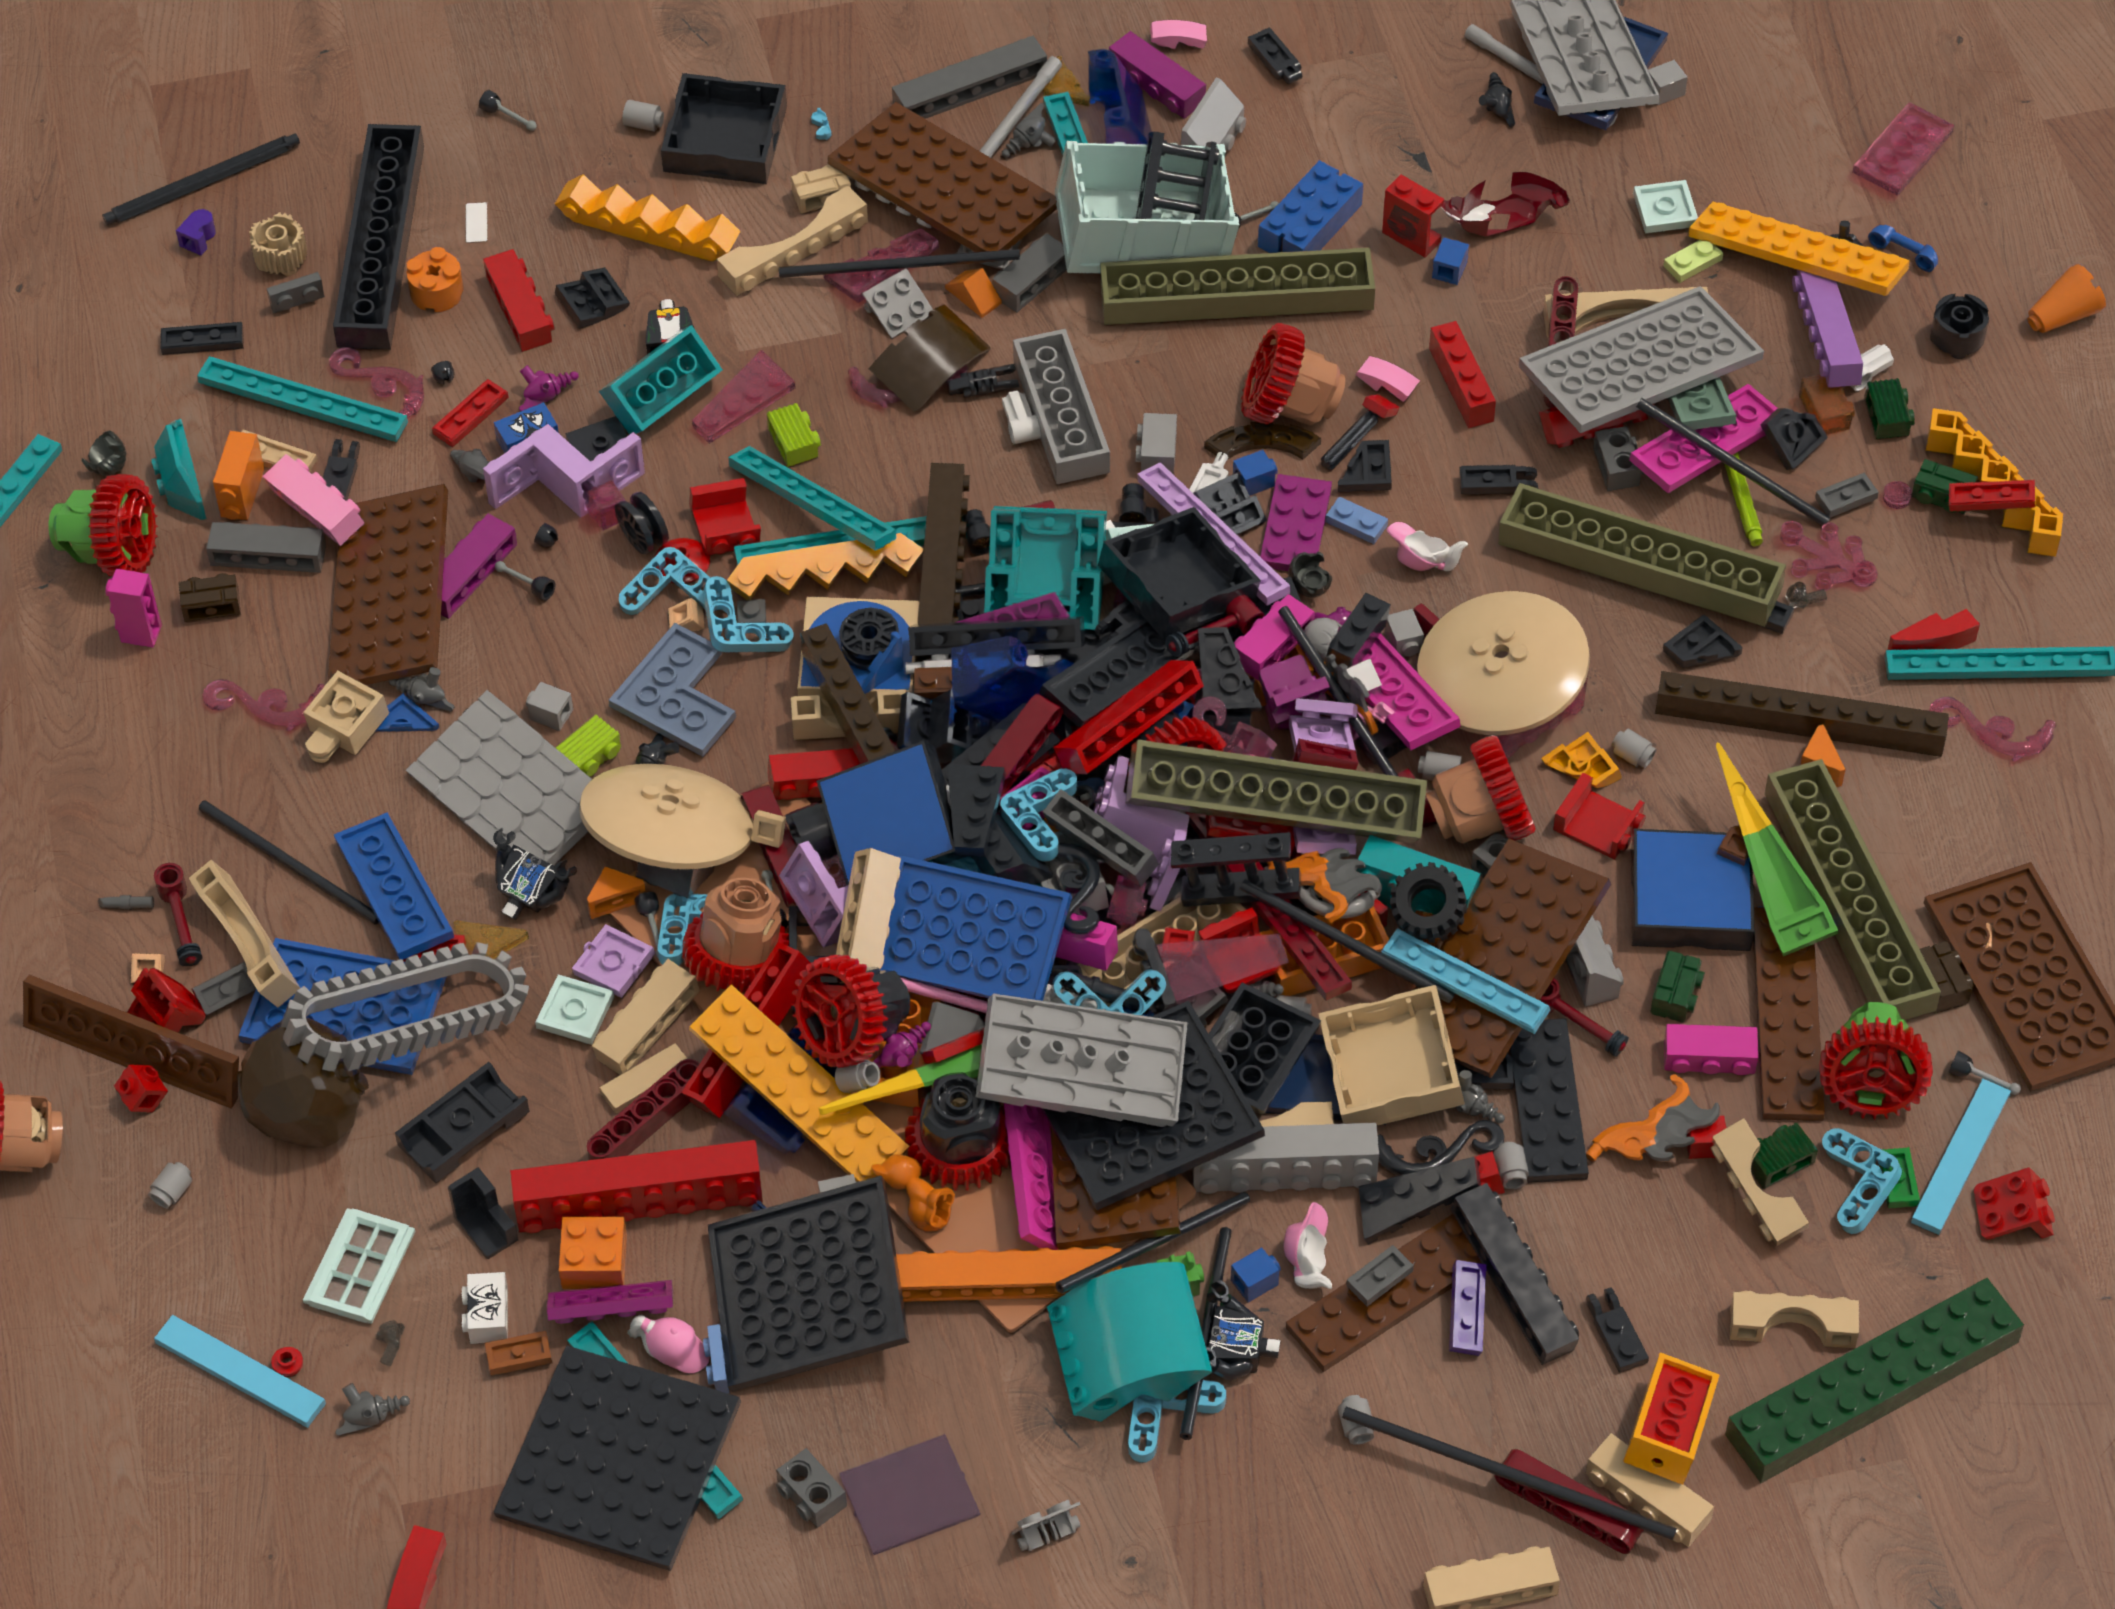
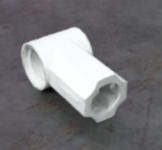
[1851,344,1894,391]
[1002,391,1041,445]

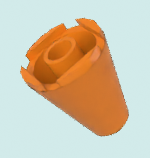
[2027,264,2106,333]

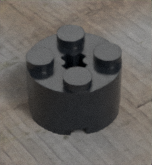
[1930,293,1989,359]
[784,800,838,863]

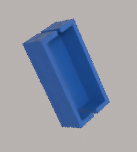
[1258,160,1363,253]

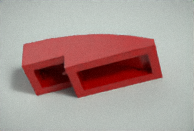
[1887,609,1980,650]
[387,1525,447,1609]

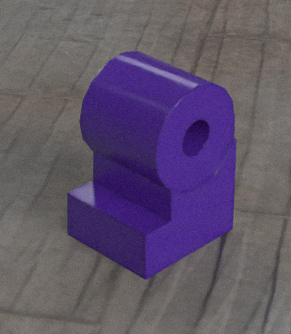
[176,209,216,256]

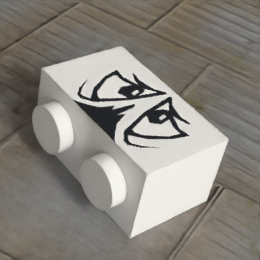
[462,1272,508,1344]

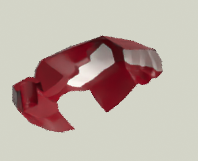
[1440,172,1570,236]

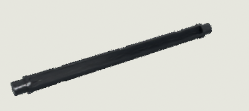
[102,133,300,225]

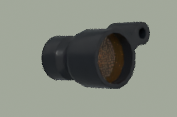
[1119,483,1159,525]
[962,509,990,555]

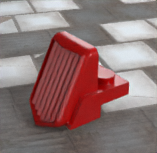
[127,968,206,1032]

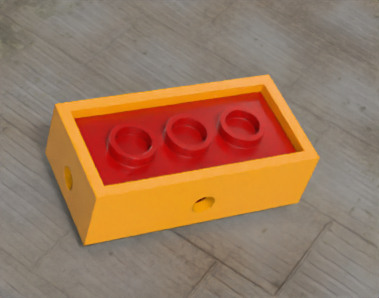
[1623,1352,1720,1485]

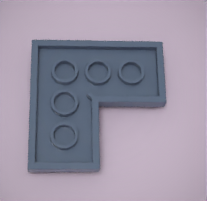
[609,623,736,757]

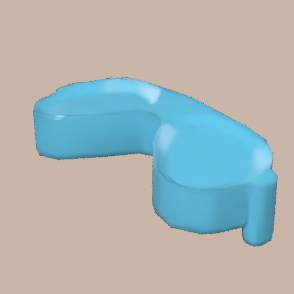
[811,108,832,140]

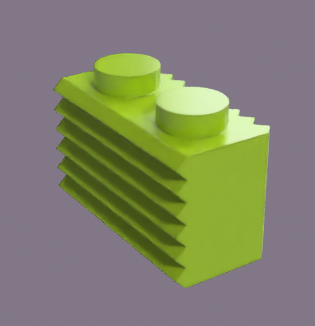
[767,403,821,467]
[555,715,621,777]

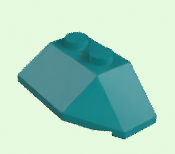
[151,419,207,520]

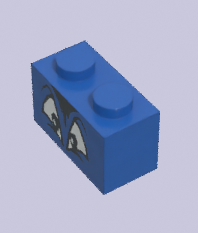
[494,402,559,454]

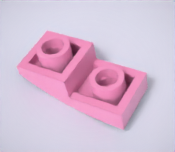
[1150,20,1207,49]
[1356,356,1420,402]

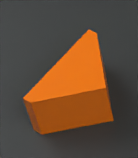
[945,268,1002,318]
[1800,725,1846,787]
[587,867,646,919]

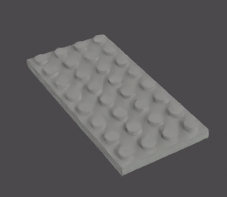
[1519,286,1764,433]

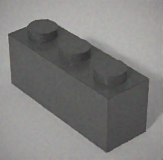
[992,233,1067,313]

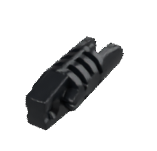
[947,364,1020,397]

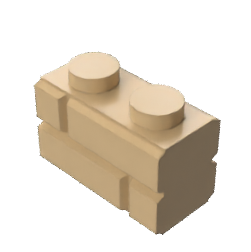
[791,165,851,214]

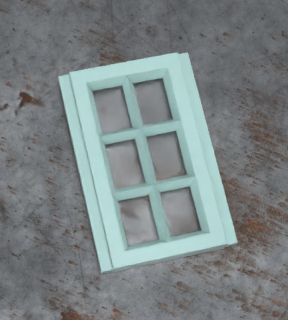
[303,1208,416,1324]

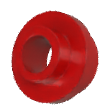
[271,1347,303,1377]

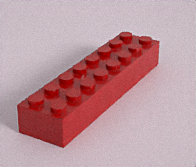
[510,1140,763,1233]

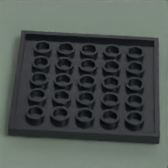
[1041,1000,1265,1210]
[708,1176,910,1392]
[494,1345,741,1571]

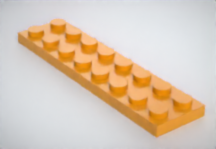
[1689,202,1910,296]
[689,985,909,1182]

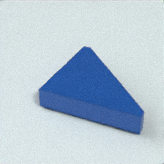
[859,631,904,694]
[375,693,439,732]

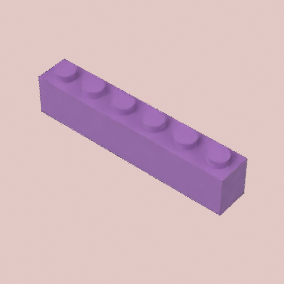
[1792,270,1863,387]

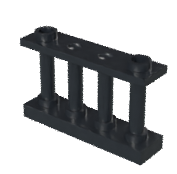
[1135,131,1219,220]
[1171,832,1301,907]

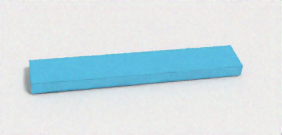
[1381,928,1550,1034]
[1911,1079,2011,1235]
[154,1315,326,1428]

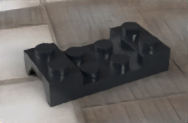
[395,1062,530,1183]

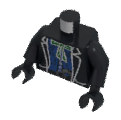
[493,828,577,920]
[1206,1281,1281,1381]

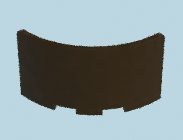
[868,305,991,411]

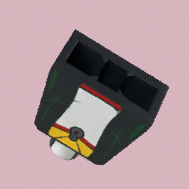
[646,299,695,355]

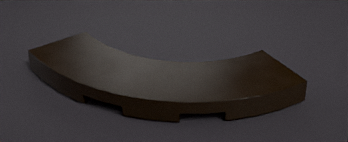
[1204,421,1321,460]

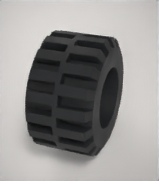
[1390,862,1467,943]

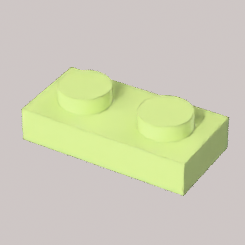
[1663,240,1723,283]

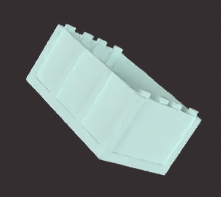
[1055,141,1239,273]

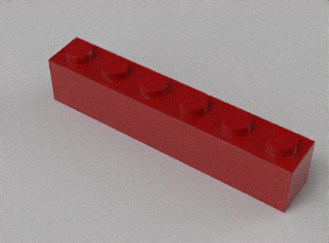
[1054,660,1204,774]
[681,942,811,1118]

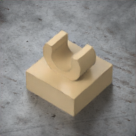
[751,810,786,848]

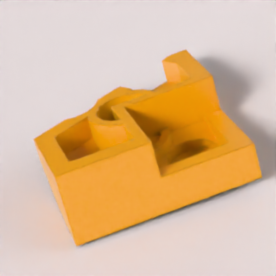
[1541,732,1622,788]

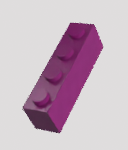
[1109,31,1206,119]
[441,513,517,619]

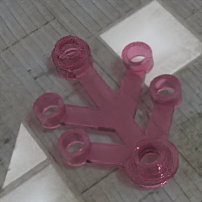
[1780,521,1878,591]

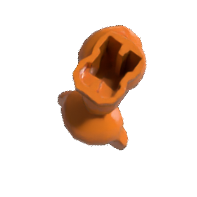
[871,1154,955,1231]

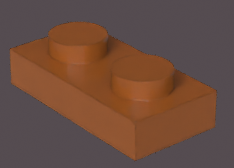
[485,1331,552,1376]

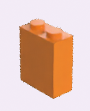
[213,431,265,520]

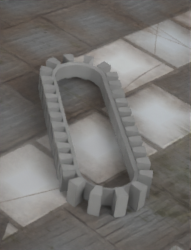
[281,942,529,1072]

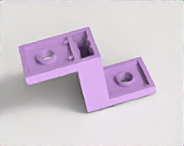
[483,424,645,518]
[1289,715,1357,855]
[1093,755,1189,911]
[779,841,849,948]

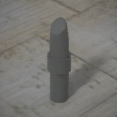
[98,895,154,910]

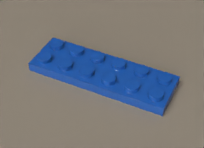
[334,812,455,960]

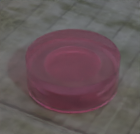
[1883,481,1912,509]

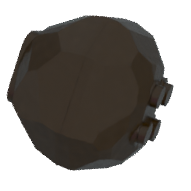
[237,1018,369,1148]

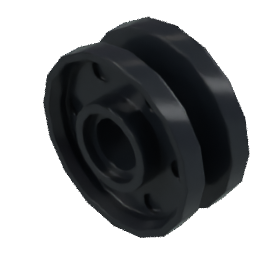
[615,492,669,555]
[839,607,899,671]

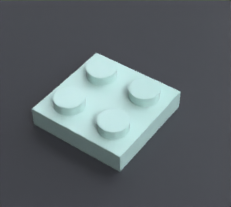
[1633,180,1698,233]
[535,975,614,1045]

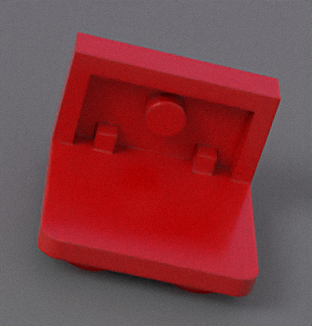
[1198,907,1279,993]
[1974,1167,2055,1240]

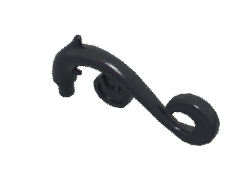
[1046,843,1105,934]
[1377,1120,1505,1176]

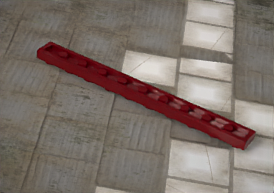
[1185,812,1352,1001]

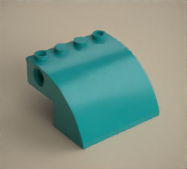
[984,506,1107,630]
[1047,1262,1212,1422]

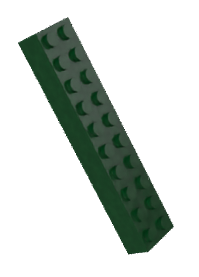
[1725,1278,2024,1483]

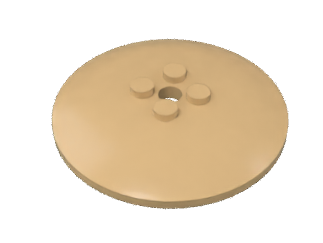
[1417,591,1590,735]
[579,764,754,869]

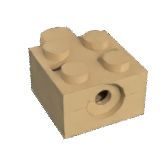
[303,670,389,763]

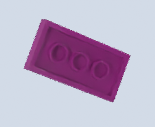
[1260,474,1332,571]
[547,1280,673,1324]

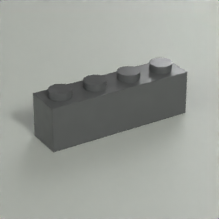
[206,522,327,573]
[1043,789,1159,887]

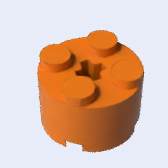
[406,247,464,312]

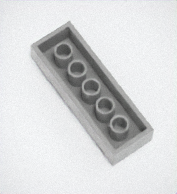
[1013,329,1110,484]
[1192,1123,1379,1194]

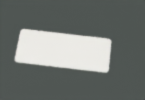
[466,202,487,242]

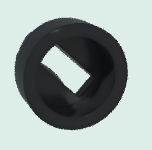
[431,361,455,385]
[534,523,558,548]

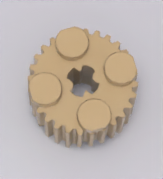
[249,212,307,276]

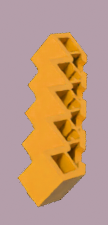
[555,174,740,261]
[1926,408,2063,557]
[727,533,924,600]

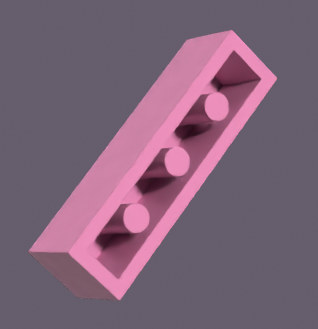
[262,454,364,546]

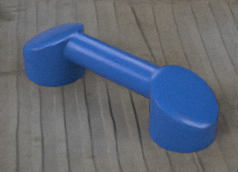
[1868,225,1938,272]

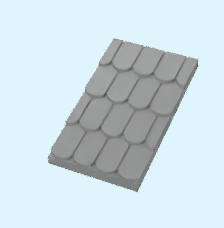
[1510,0,1659,116]
[406,690,592,865]
[975,994,1188,1127]

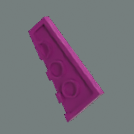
[957,592,1070,674]

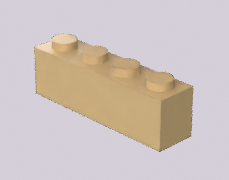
[836,848,901,969]
[592,959,700,1075]
[1586,1433,1714,1547]
[1423,1546,1560,1609]

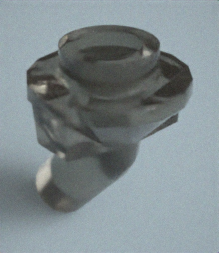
[1786,581,1827,609]
[375,1320,405,1366]

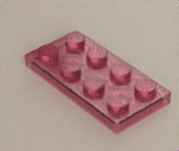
[1852,102,1955,196]

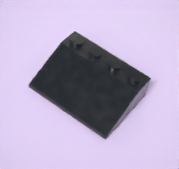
[1209,983,1321,1114]

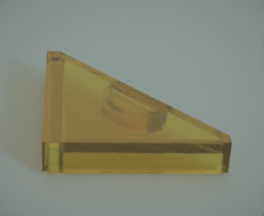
[1043,56,1090,107]
[453,920,529,959]

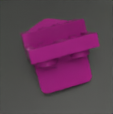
[1259,655,1330,731]

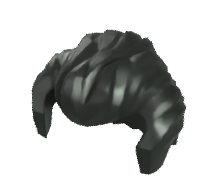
[82,430,127,477]
[1288,552,1333,598]

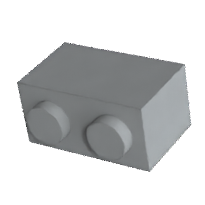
[1136,413,1177,475]

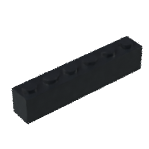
[908,616,1085,656]
[1451,1183,1579,1365]

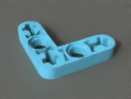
[619,547,721,615]
[703,576,794,652]
[1000,769,1077,861]
[658,894,707,965]
[1052,969,1166,1015]
[1822,1128,1902,1234]
[1128,1380,1226,1462]

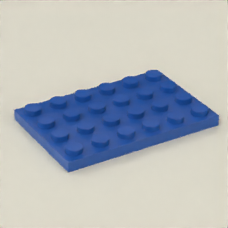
[880,855,1072,1001]
[239,938,447,1075]

